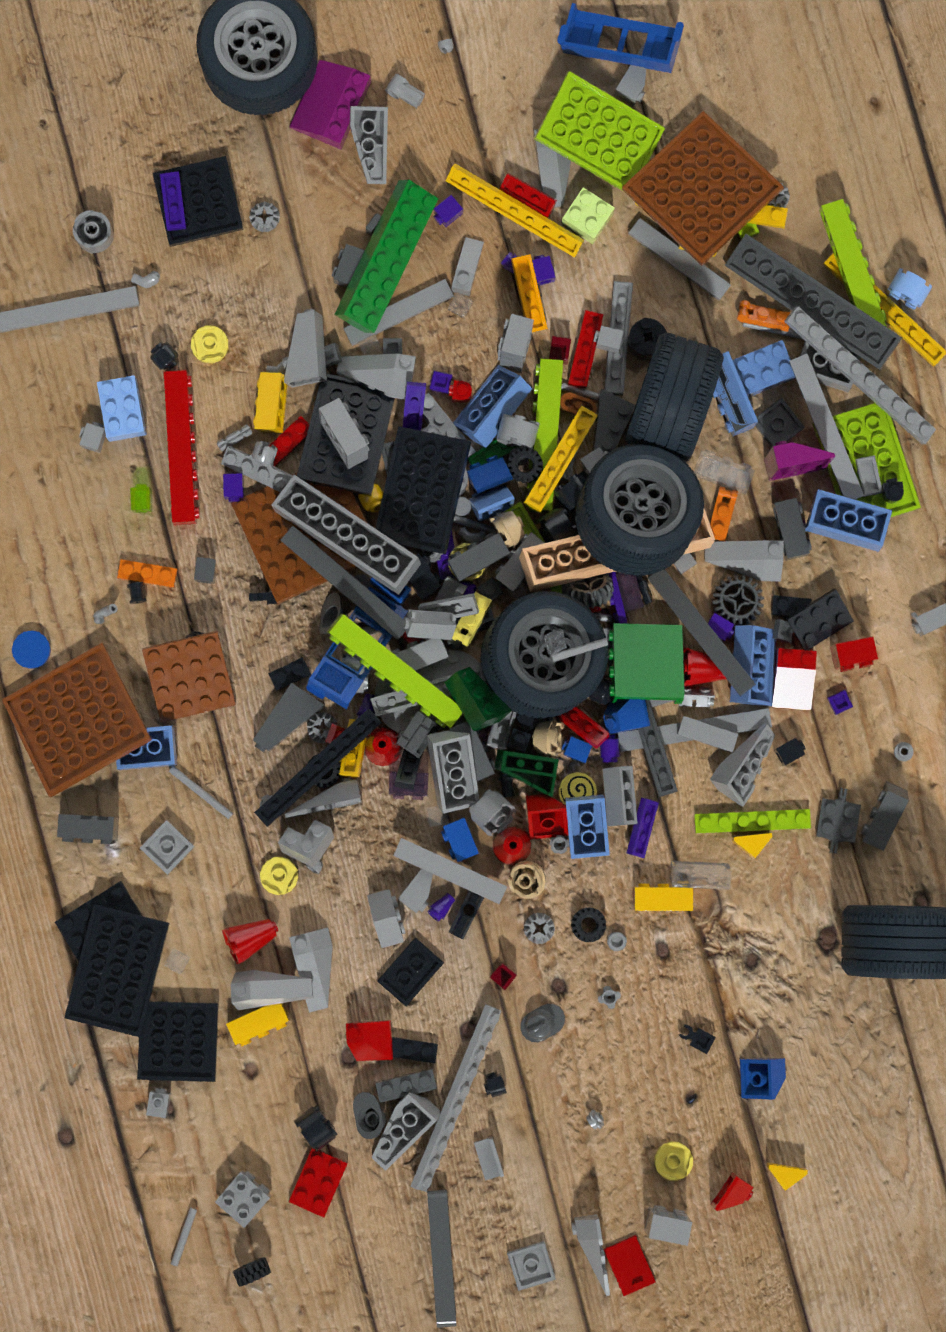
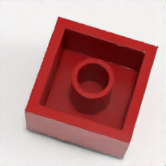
[830,637,878,672]

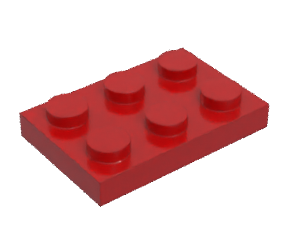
[289,1148,348,1218]

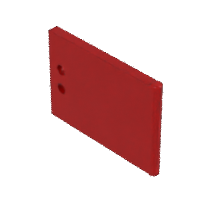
[603,1235,656,1296]

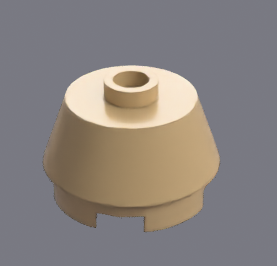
[490,511,525,548]
[532,720,564,757]
[508,861,546,899]

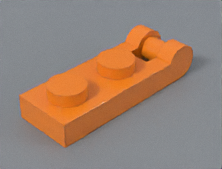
[737,300,791,332]
[710,486,738,542]

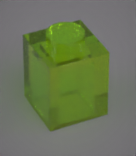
[130,484,153,513]

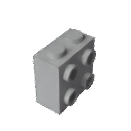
[215,1170,271,1228]

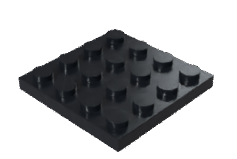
[152,156,244,247]
[55,881,143,962]
[137,1001,219,1082]

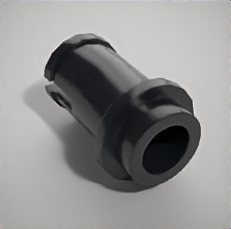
[499,774,515,797]

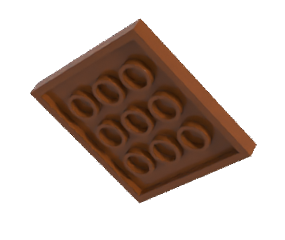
[142,631,236,722]

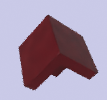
[549,336,571,365]
[490,963,517,990]

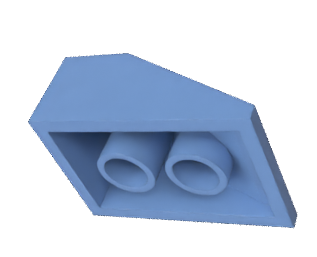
[469,484,514,522]

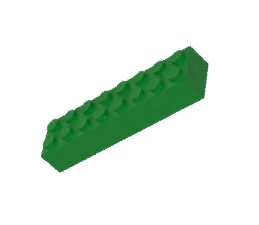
[334,179,439,333]

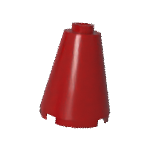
[683,648,726,686]
[365,728,402,766]
[493,827,531,865]
[222,919,278,964]

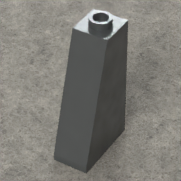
[253,683,324,752]

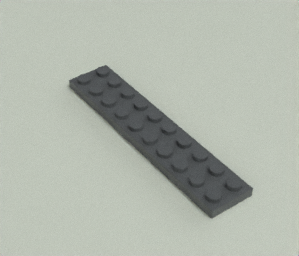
[725,234,903,370]

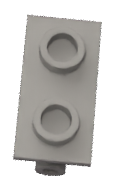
[678,686,715,707]

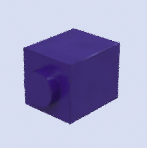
[433,195,463,228]
[532,255,556,286]
[223,473,244,502]
[708,613,735,642]

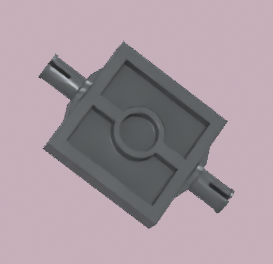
[816,788,861,854]

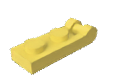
[452,592,493,647]

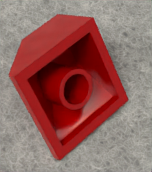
[526,794,568,840]
[346,1020,393,1061]
[710,1172,754,1211]

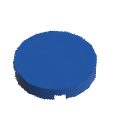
[12,630,51,669]

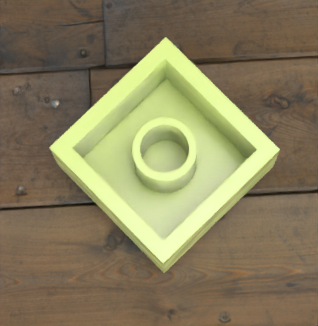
[562,187,615,244]

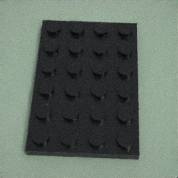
[297,373,395,496]
[375,426,471,555]
[64,904,170,1037]

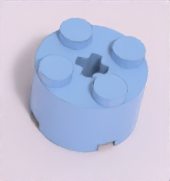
[888,268,932,310]

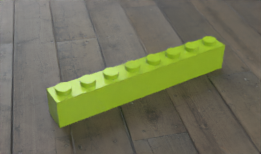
[819,199,891,330]
[526,359,563,513]
[327,614,462,728]

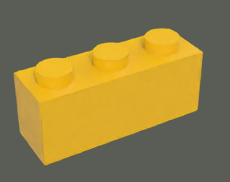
[253,372,288,433]
[634,883,693,911]
[226,1003,290,1047]

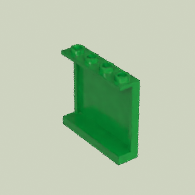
[608,623,684,704]

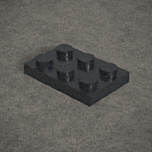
[786,588,854,650]

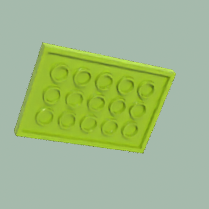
[534,71,665,191]
[812,403,921,518]

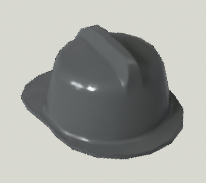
[319,592,348,634]
[520,1004,565,1043]
[353,1092,386,1139]

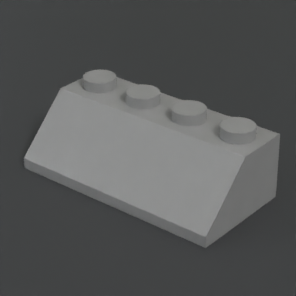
[427,731,479,814]

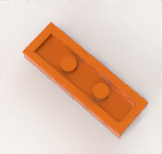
[117,559,178,588]

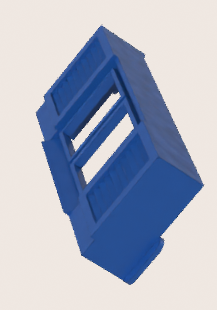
[557,3,684,73]
[306,587,408,710]

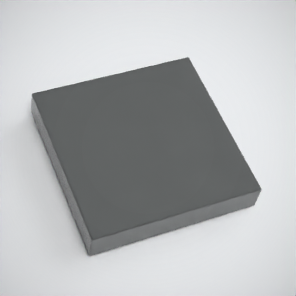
[755,398,805,448]

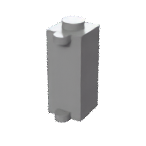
[911,603,946,637]
[402,610,456,640]

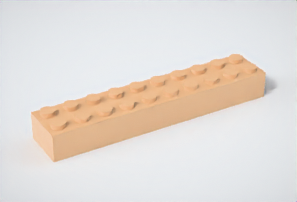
[519,509,715,592]

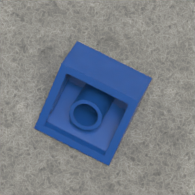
[467,455,513,494]

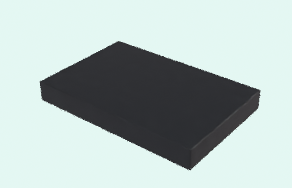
[377,937,444,1006]

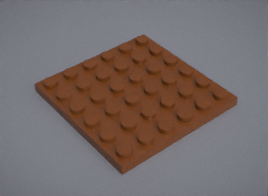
[622,111,784,266]
[231,472,367,604]
[2,643,152,797]

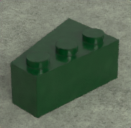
[444,667,512,732]
[495,749,559,797]

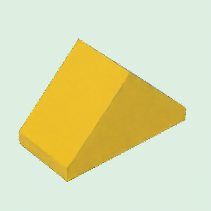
[732,833,772,858]
[766,1163,808,1191]

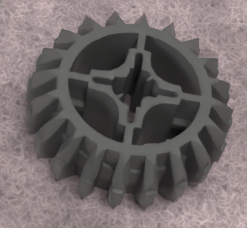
[561,574,614,609]
[712,574,764,626]

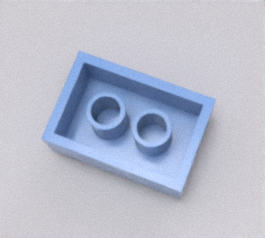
[97,375,147,442]

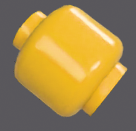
[358,484,383,512]

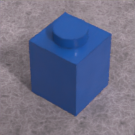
[562,737,592,764]

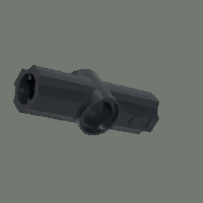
[449,891,484,940]

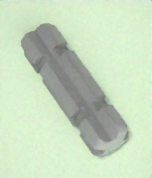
[217,425,252,451]

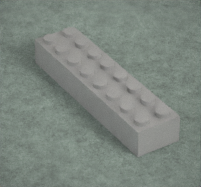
[272,475,421,595]

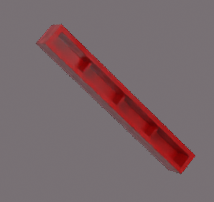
[164,370,200,525]

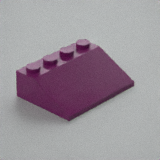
[290,60,371,150]
[764,441,835,481]

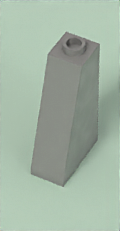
[284,309,327,387]

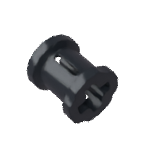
[127,582,147,604]

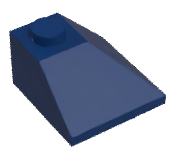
[603,699,650,734]
[740,1058,786,1100]

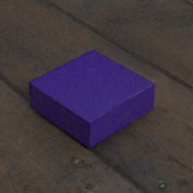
[430,371,452,394]
[827,690,853,715]

